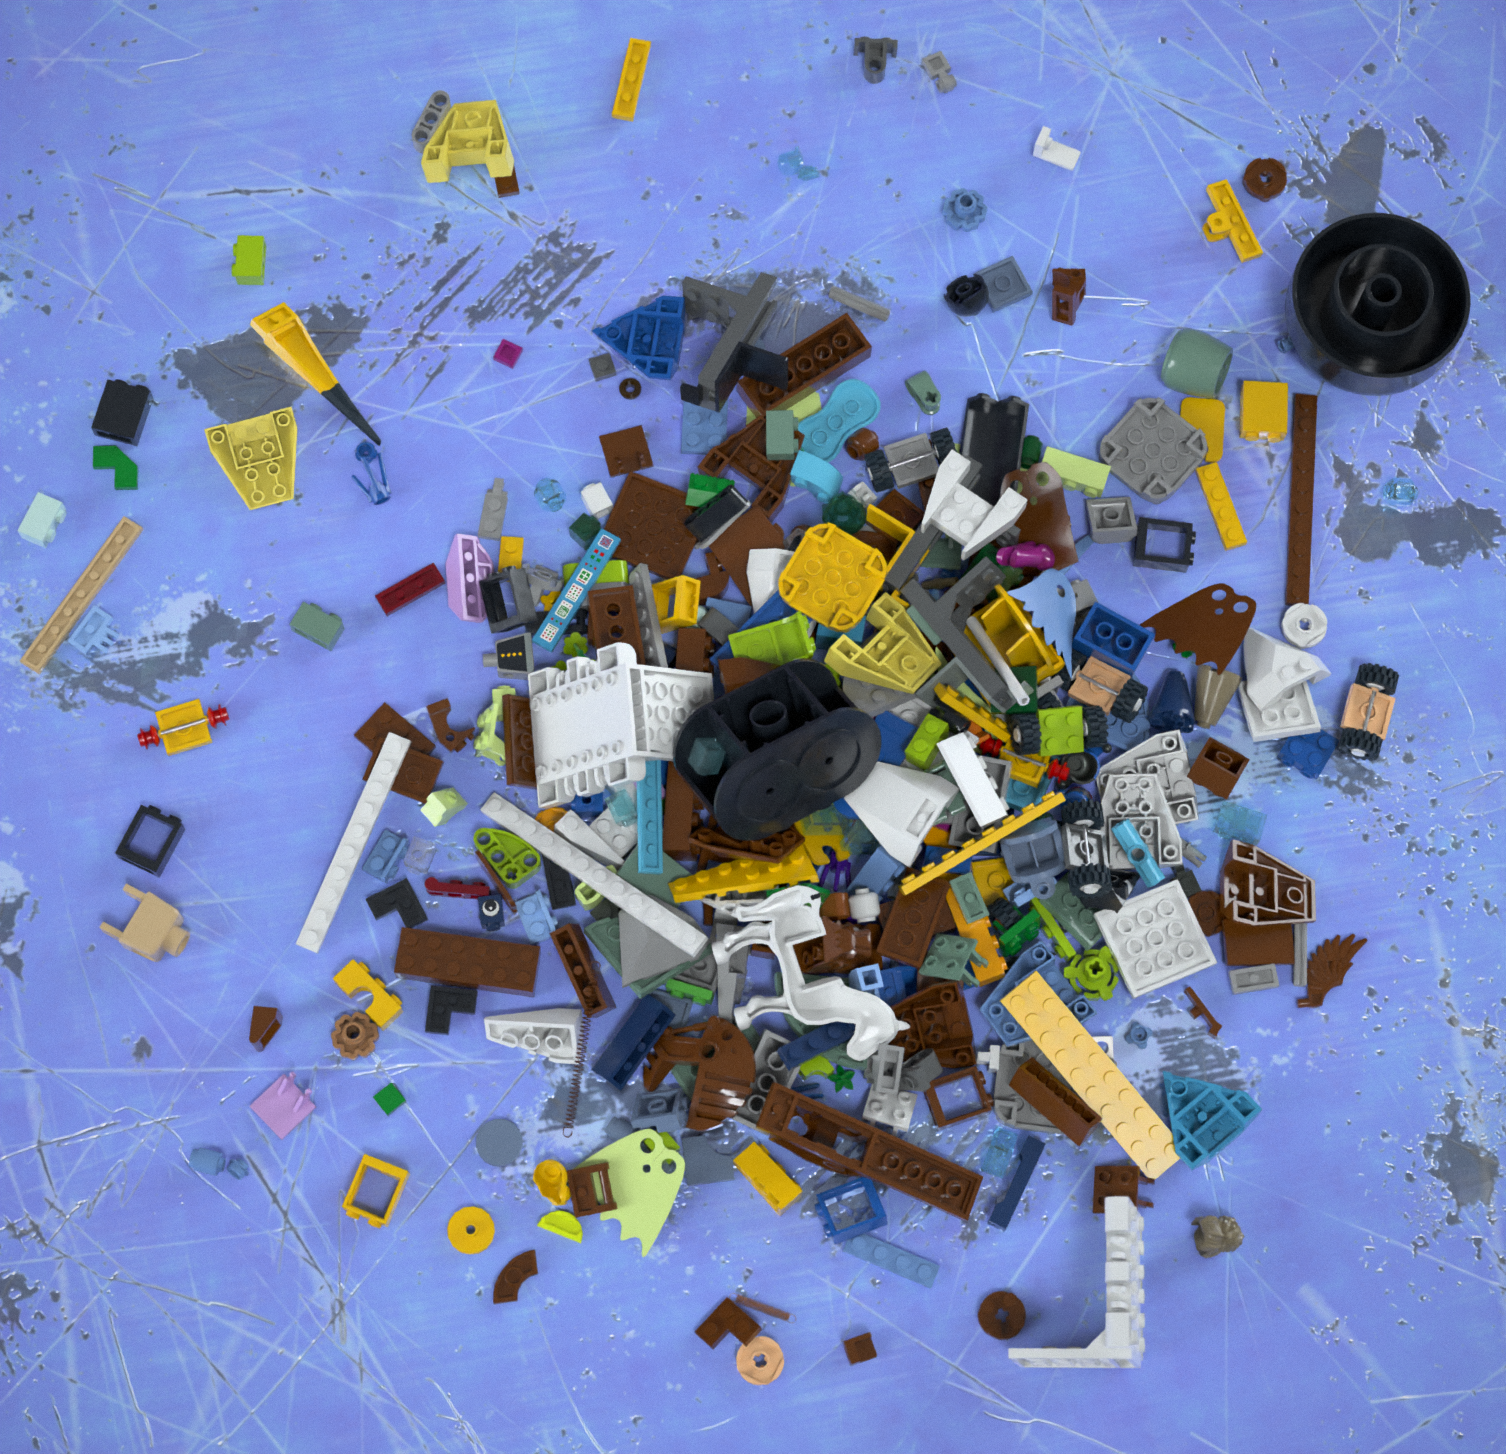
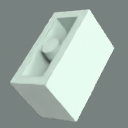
[17,492,66,548]

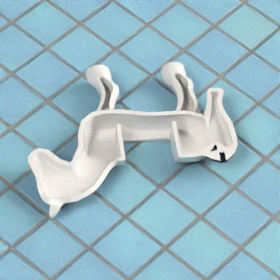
[711,885,910,1061]

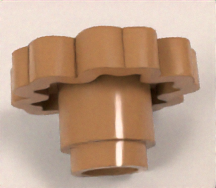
[331,1012,380,1061]

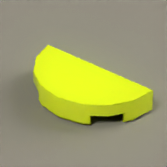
[537,1210,583,1244]

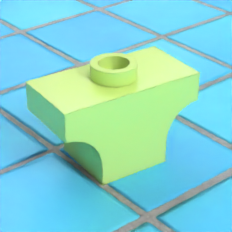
[421,787,468,827]

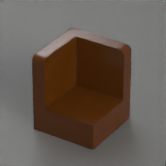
[842,1332,877,1367]

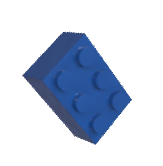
[1072,601,1155,678]

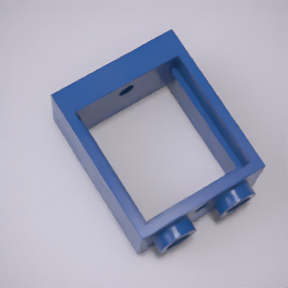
[814,1177,888,1245]

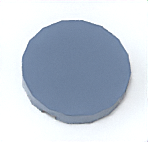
[476,1119,523,1167]

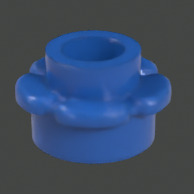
[355,442,377,463]

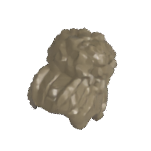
[1191,1215,1244,1258]

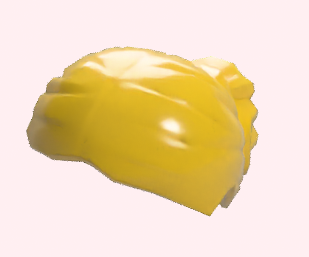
[533,1159,571,1206]

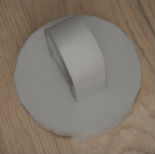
[522,563,565,607]

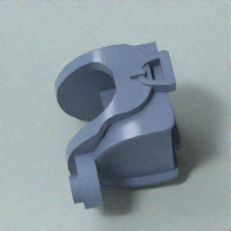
[999,816,1065,899]

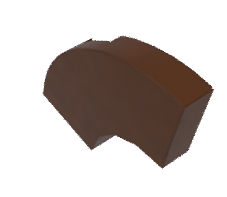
[493,1250,538,1305]

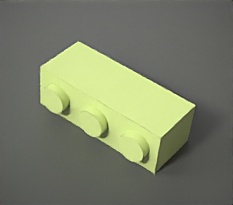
[1037,446,1111,498]

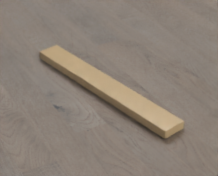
[20,516,143,675]

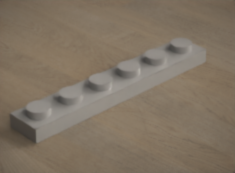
[629,563,668,668]

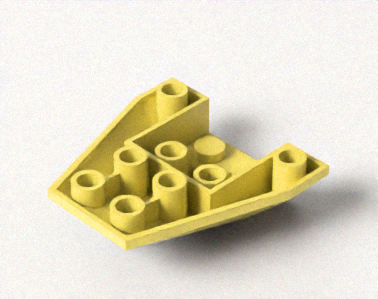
[204,407,297,510]

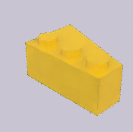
[733,1141,802,1216]

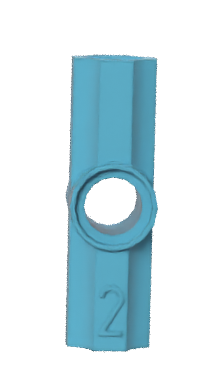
[1111,818,1165,887]

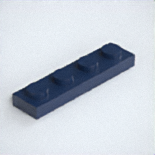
[777,1021,856,1071]

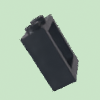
[1133,517,1196,573]
[479,566,538,634]
[115,805,185,878]

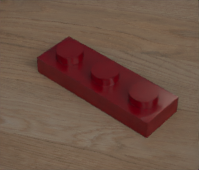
[375,562,445,617]

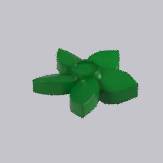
[827,1065,855,1093]

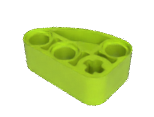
[473,828,541,889]

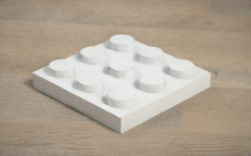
[1237,681,1321,742]

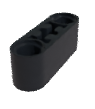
[684,484,748,541]

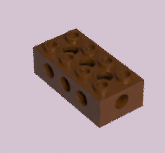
[587,585,646,665]

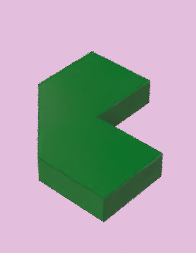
[93,445,139,490]

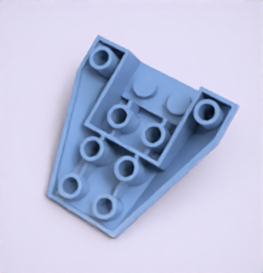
[980,940,1097,1047]

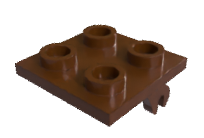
[599,425,654,478]
[1093,1166,1155,1214]

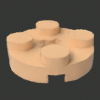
[736,1336,784,1386]

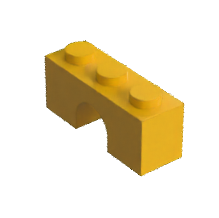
[333,959,403,1031]

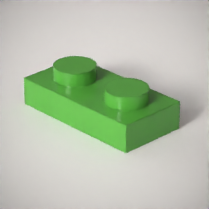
[665,979,714,1006]

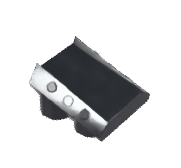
[1080,869,1140,914]

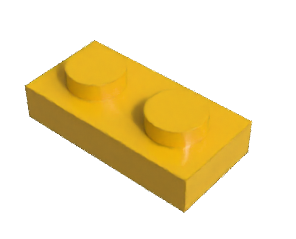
[498,536,524,582]

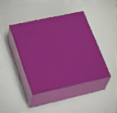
[493,339,523,369]

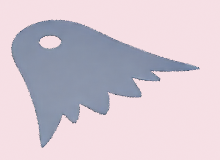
[1007,569,1076,679]

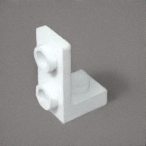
[1033,126,1081,171]

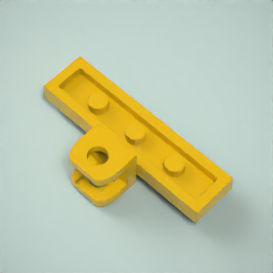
[1202,179,1263,263]

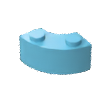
[790,450,844,503]

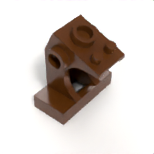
[1052,267,1086,326]
[426,698,475,753]

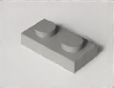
[1228,964,1279,995]

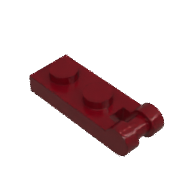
[425,877,491,900]

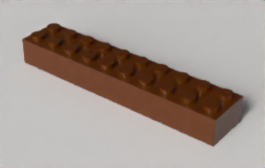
[662,628,716,862]

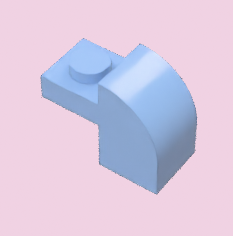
[849,964,884,998]

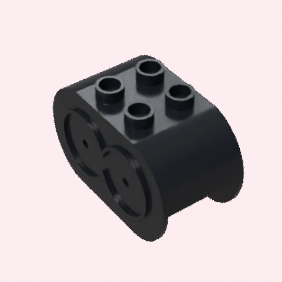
[673,658,882,841]

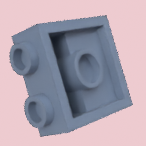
[631,1087,690,1133]

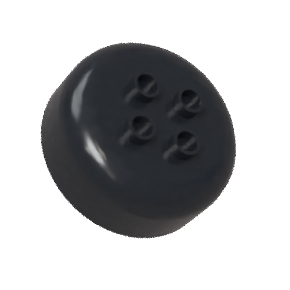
[1285,213,1471,396]

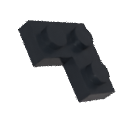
[365,878,428,928]
[425,986,478,1035]

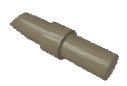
[921,577,959,590]

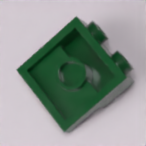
[960,542,1024,602]

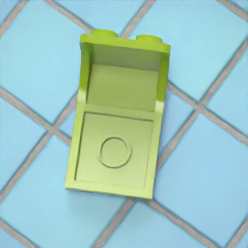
[727,611,816,665]

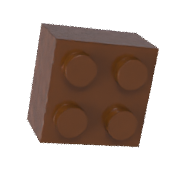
[1187,737,1250,800]

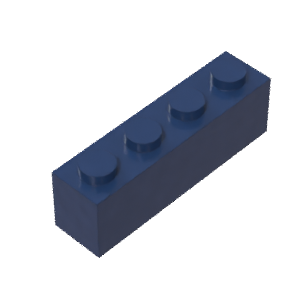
[591,995,676,1091]

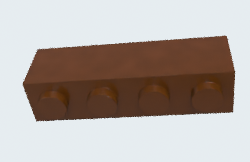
[549,923,617,1018]

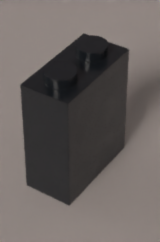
[91,379,154,446]

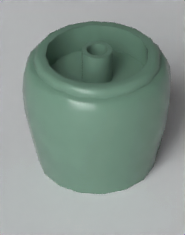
[1161,328,1233,399]

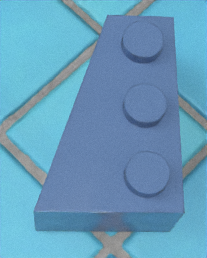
[845,845,906,903]

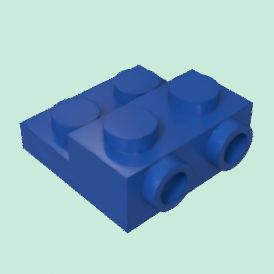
[1277,730,1340,780]

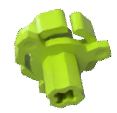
[1063,946,1119,1002]

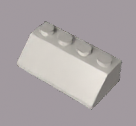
[937,732,1010,829]

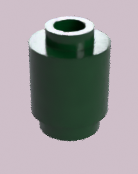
[1020,435,1043,470]

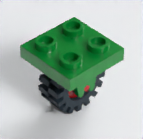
[987,897,1040,957]

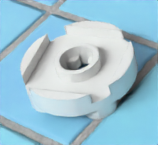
[1281,603,1327,649]

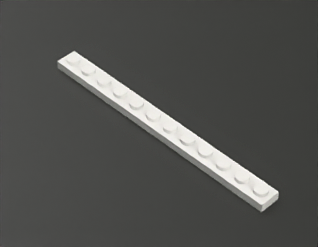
[480,792,708,958]

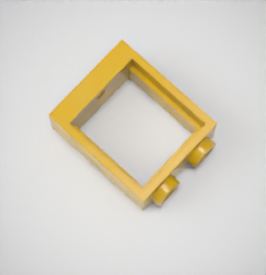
[652,575,701,634]
[342,1154,410,1229]

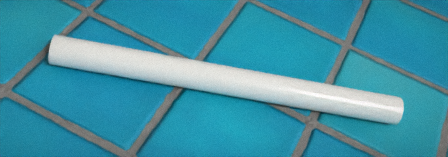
[966,616,1030,706]

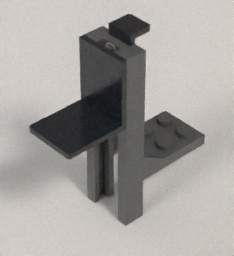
[680,272,788,413]

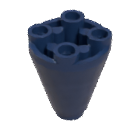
[1149,671,1195,734]

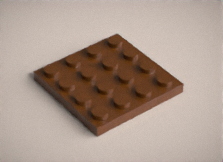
[604,471,700,580]

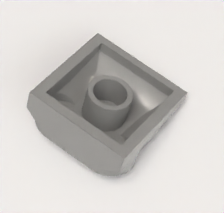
[1086,497,1137,544]

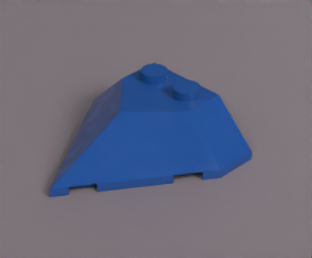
[591,295,685,380]

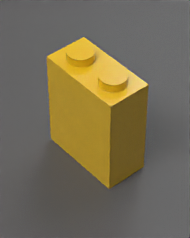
[1239,380,1288,443]

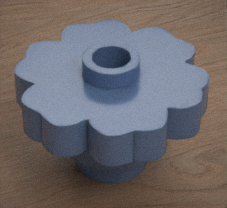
[943,188,987,232]

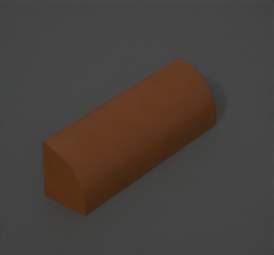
[1009,1057,1103,1146]

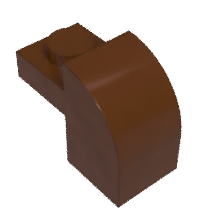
[694,552,729,606]

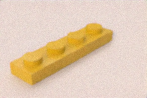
[612,38,651,122]
[1195,462,1247,551]
[934,682,1011,742]

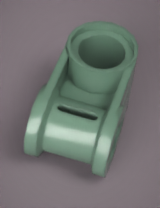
[905,370,941,415]

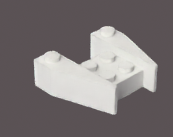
[921,449,1027,560]
[554,783,663,871]

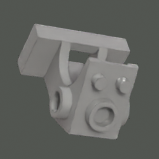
[863,1044,904,1095]

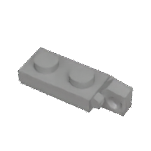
[478,478,508,541]

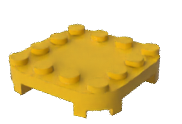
[778,522,887,633]

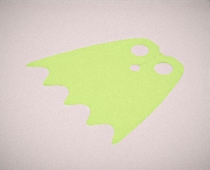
[567,1129,685,1257]

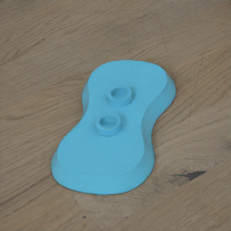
[798,379,881,463]

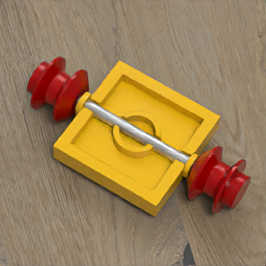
[137,699,230,756]
[979,734,1070,788]

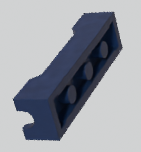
[987,1136,1046,1232]

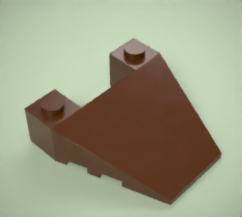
[697,410,805,523]

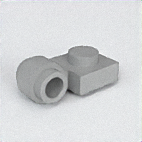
[922,51,957,93]

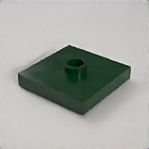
[991,666,1038,714]

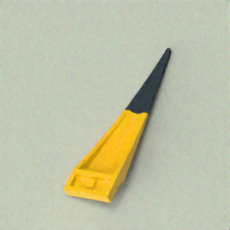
[250,302,381,446]

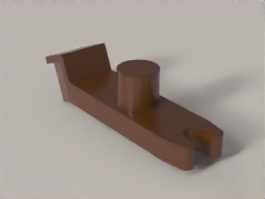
[1184,986,1222,1039]

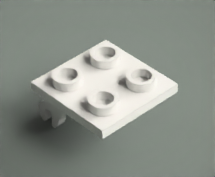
[862,1084,918,1137]

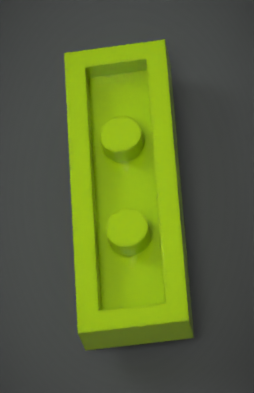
[1028,897,1076,963]

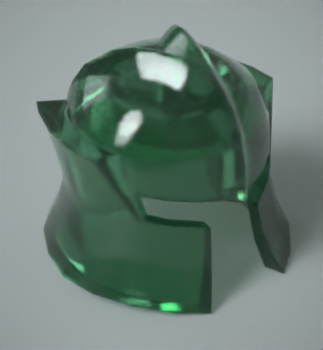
[822,491,866,535]

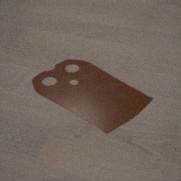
[1000,462,1079,578]
[709,507,789,610]

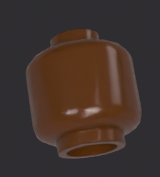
[846,428,879,461]

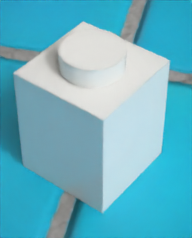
[581,482,613,521]

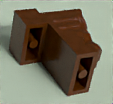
[793,916,883,975]

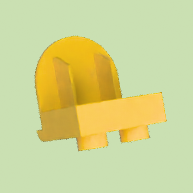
[944,584,1065,715]

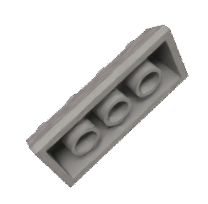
[949,755,1013,854]
[733,1029,801,1136]

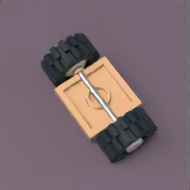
[1051,649,1148,723]
[1338,663,1399,761]

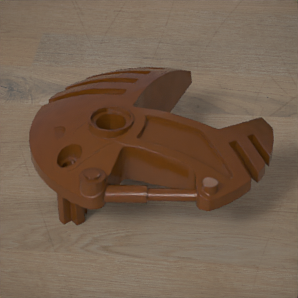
[643,1016,756,1132]

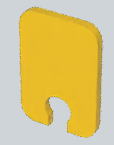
[1180,397,1225,463]
[794,807,852,865]

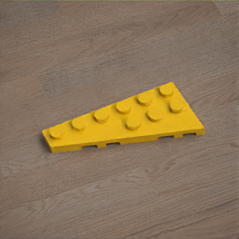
[668,844,819,903]

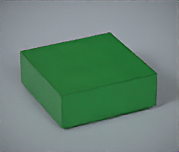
[373,1083,406,1116]

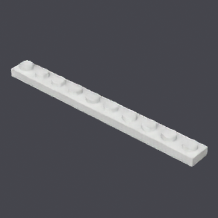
[296,732,411,954]

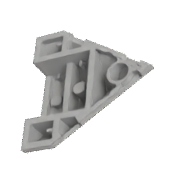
[618,895,710,988]

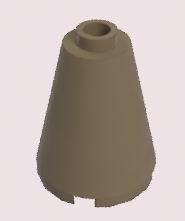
[1194,664,1242,730]

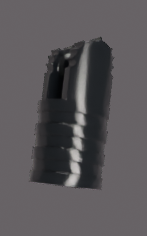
[928,697,971,735]

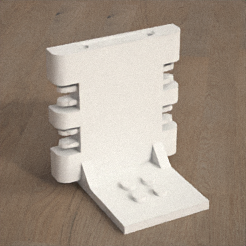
[528,642,714,809]
[1008,1197,1145,1368]

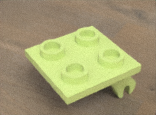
[473,703,506,766]

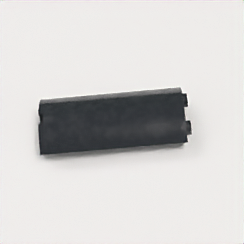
[959,393,1029,507]

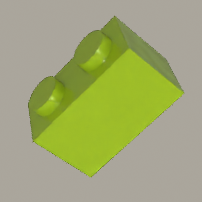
[232,235,267,285]
[905,714,950,770]

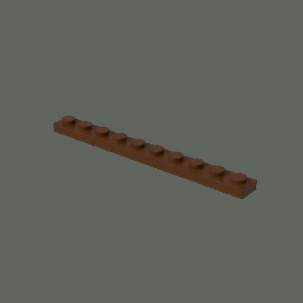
[1285,394,1318,606]

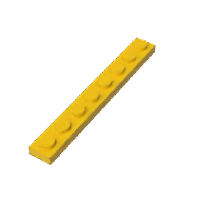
[898,791,1066,895]

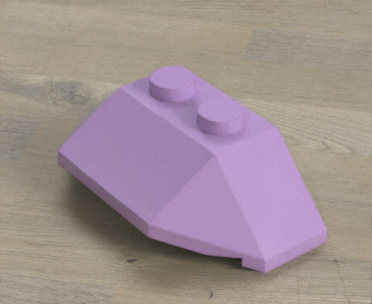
[445,534,494,623]

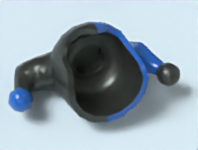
[1055,743,1112,796]

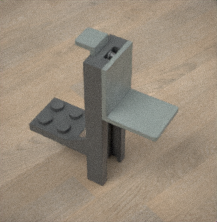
[900,556,1034,714]

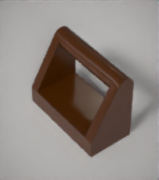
[249,1006,283,1052]

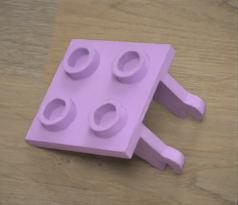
[250,1071,316,1140]

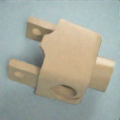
[99,884,190,962]

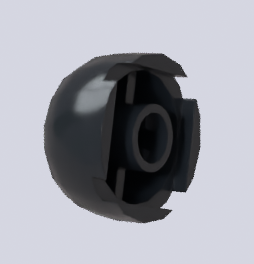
[943,274,989,317]

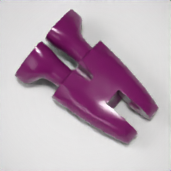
[996,541,1055,571]

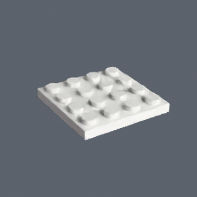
[1093,879,1217,999]

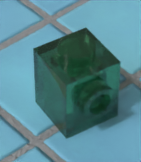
[569,512,601,551]

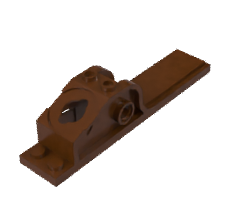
[756,1082,983,1221]

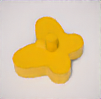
[541,591,561,611]

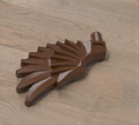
[1296,934,1367,1008]

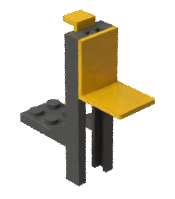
[866,455,1021,611]

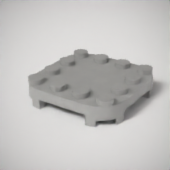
[1099,397,1207,504]
[993,1040,1084,1135]

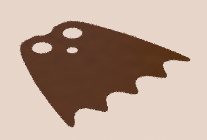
[1140,583,1256,675]

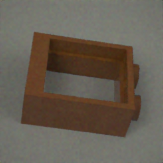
[923,1066,994,1132]

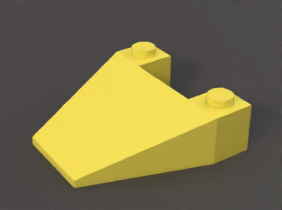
[421,100,514,183]
[824,592,942,694]

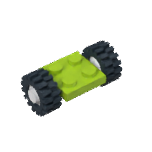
[1010,705,1108,757]

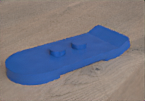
[833,710,919,820]

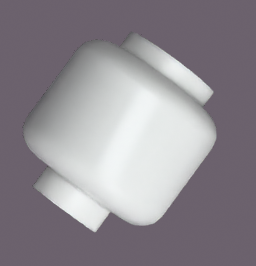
[848,888,880,923]

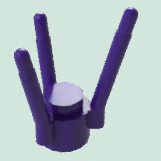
[818,851,851,892]

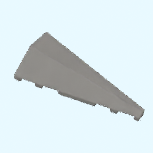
[716,923,752,1024]

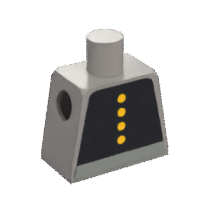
[483,632,535,680]

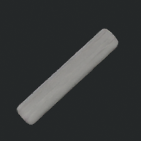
[828,286,890,321]
[1293,923,1307,987]

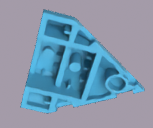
[1163,1071,1262,1170]

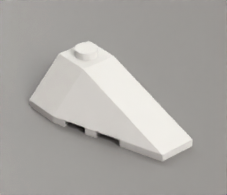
[484,1008,584,1064]

